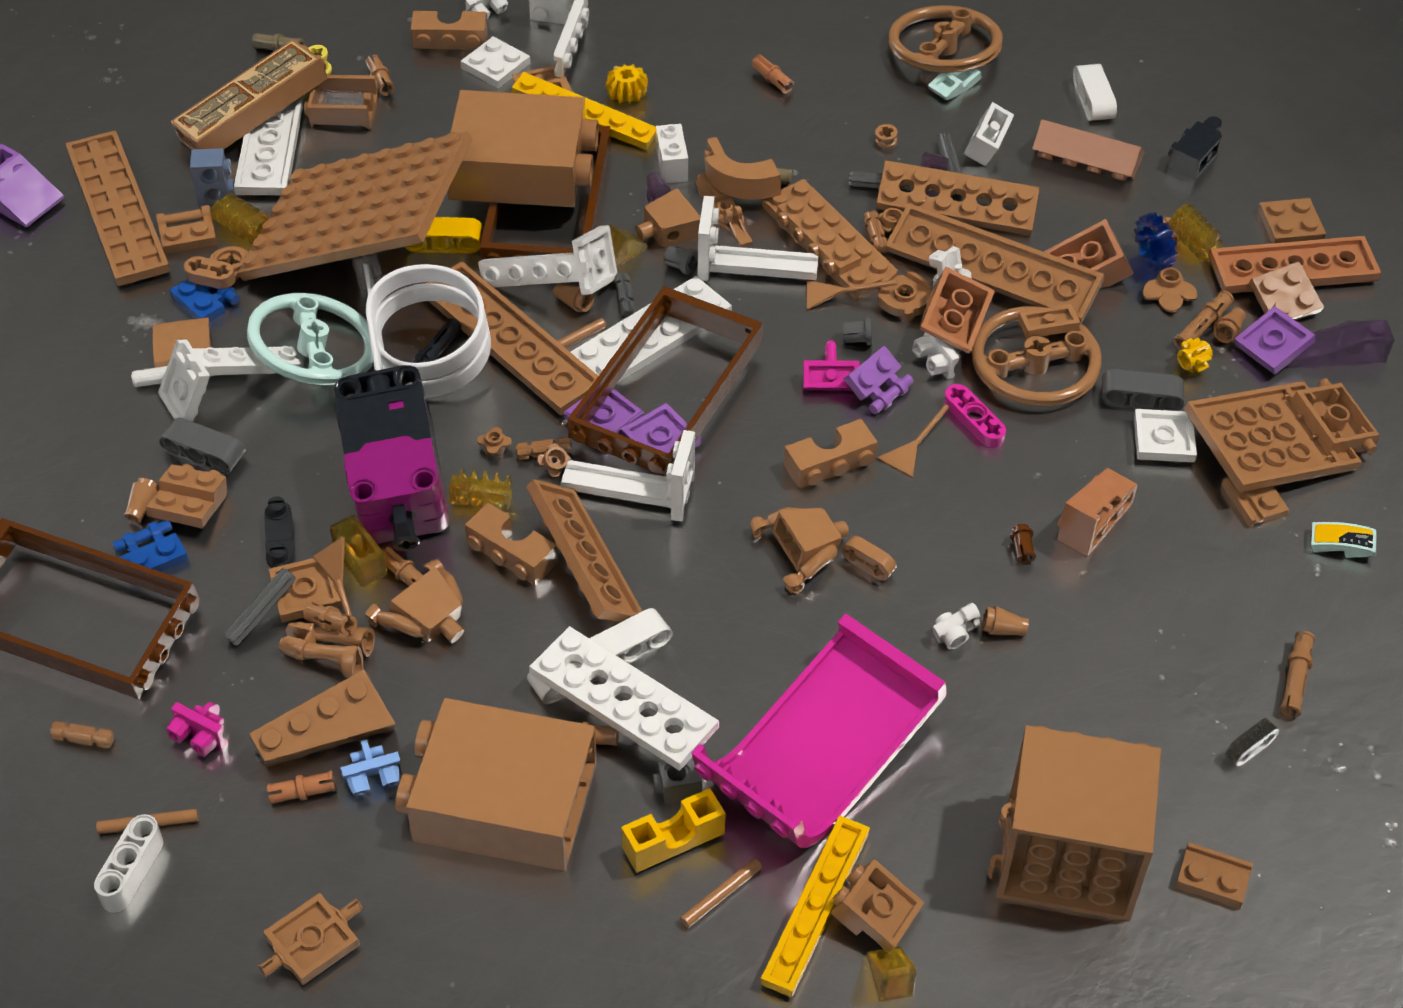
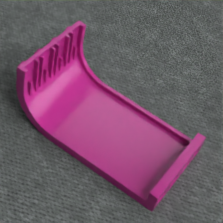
[691,613,947,848]

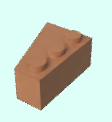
[1057,468,1138,557]

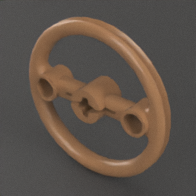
[888,5,1003,73]
[971,306,1102,406]

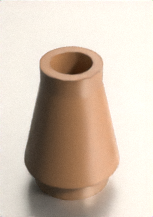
[553,283,594,312]
[1214,308,1246,343]
[124,478,159,523]
[981,605,1029,636]

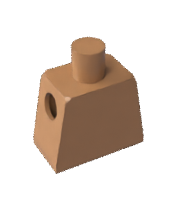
[635,189,701,248]

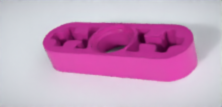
[944,384,1006,448]

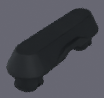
[264,496,293,568]

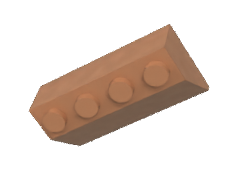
[1032,119,1145,182]

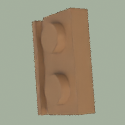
[1222,478,1289,527]
[1175,842,1253,909]

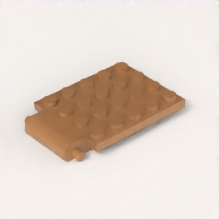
[1184,378,1380,492]

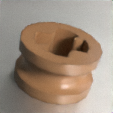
[875,124,898,148]

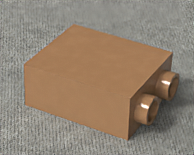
[448,90,599,207]
[395,698,597,871]

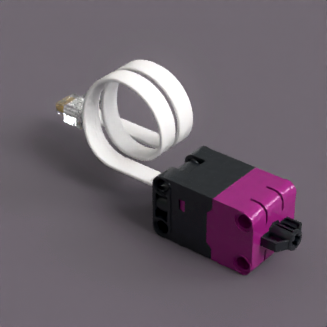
[334,252,491,551]

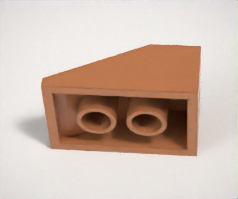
[1044,219,1134,288]
[919,267,995,354]

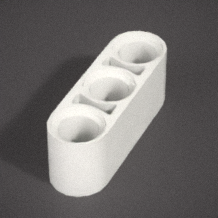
[1073,64,1117,121]
[94,814,163,913]

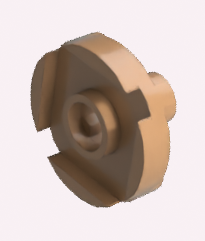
[877,272,931,321]

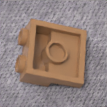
[146,464,227,528]
[831,858,925,953]

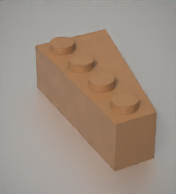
[249,669,396,767]

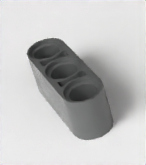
[1102,369,1184,411]
[159,417,246,475]

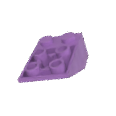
[0,144,64,228]

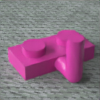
[803,340,860,391]

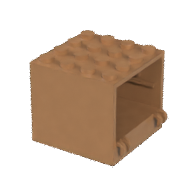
[987,725,1161,921]

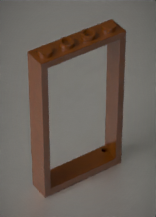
[480,125,611,260]
[568,286,763,476]
[0,518,200,700]

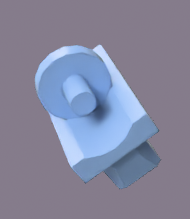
[341,740,400,797]

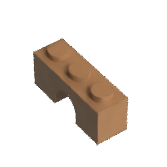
[411,11,488,50]
[784,419,878,489]
[465,503,558,586]

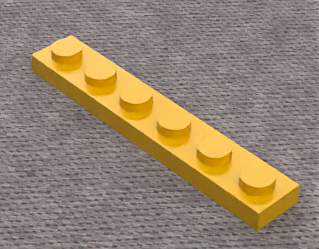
[511,72,656,151]
[760,815,870,998]

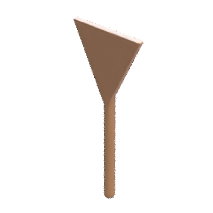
[807,280,898,310]
[877,405,949,479]
[313,537,352,616]

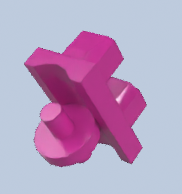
[166,702,228,757]

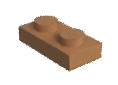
[1018,304,1081,339]

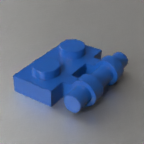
[169,279,240,322]
[112,520,189,572]

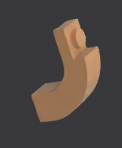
[704,137,781,199]

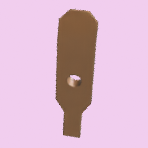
[695,172,753,248]

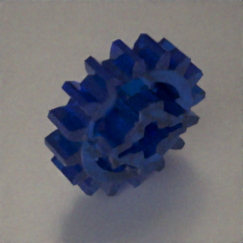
[1134,212,1178,271]

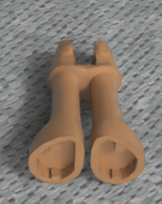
[278,622,375,678]

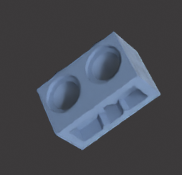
[190,148,235,207]

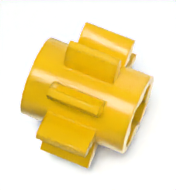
[1177,338,1213,373]

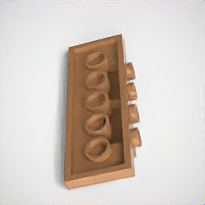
[761,179,898,299]

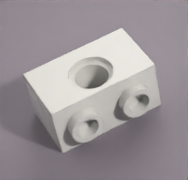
[964,102,1014,166]
[656,124,688,184]

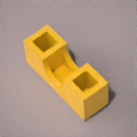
[621,788,726,873]

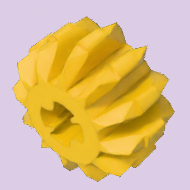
[606,64,648,104]

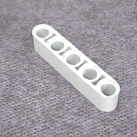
[527,608,673,704]

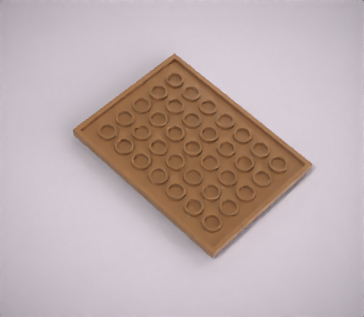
[237,131,472,281]

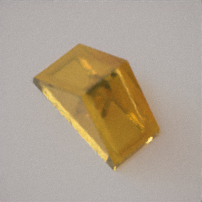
[609,224,647,268]
[867,947,917,1002]

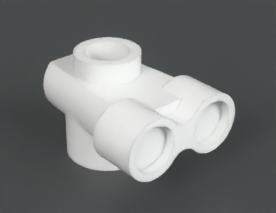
[933,602,981,649]

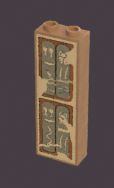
[170,39,328,150]

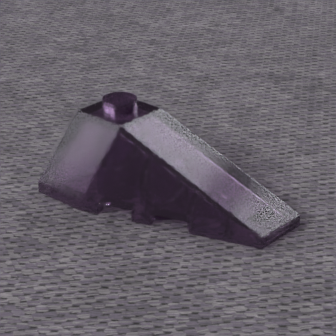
[1283,319,1395,369]

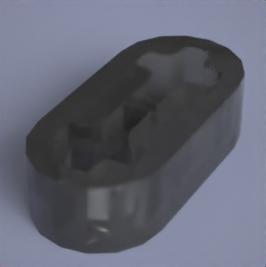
[1225,718,1279,766]

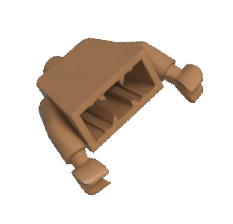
[750,507,849,595]
[365,559,464,643]

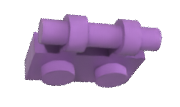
[844,345,913,414]

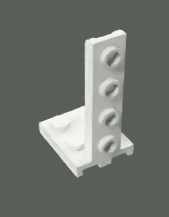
[529,0,589,78]
[697,196,818,281]
[478,225,617,295]
[158,340,304,422]
[560,430,695,522]

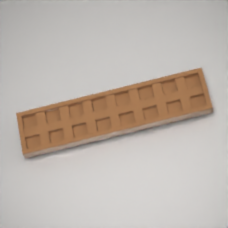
[65,130,170,286]

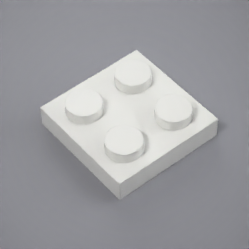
[461,37,531,89]
[1134,409,1197,463]

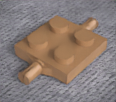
[258,893,363,985]

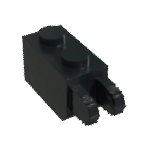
[1168,116,1222,180]

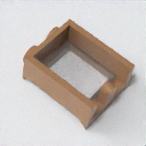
[304,75,379,130]

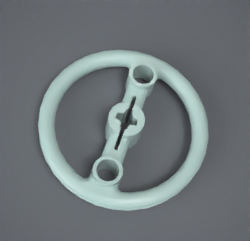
[247,293,374,385]

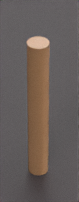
[557,318,607,348]
[96,808,199,834]
[680,858,762,928]

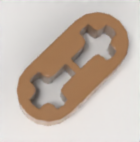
[184,256,236,289]
[842,536,897,581]

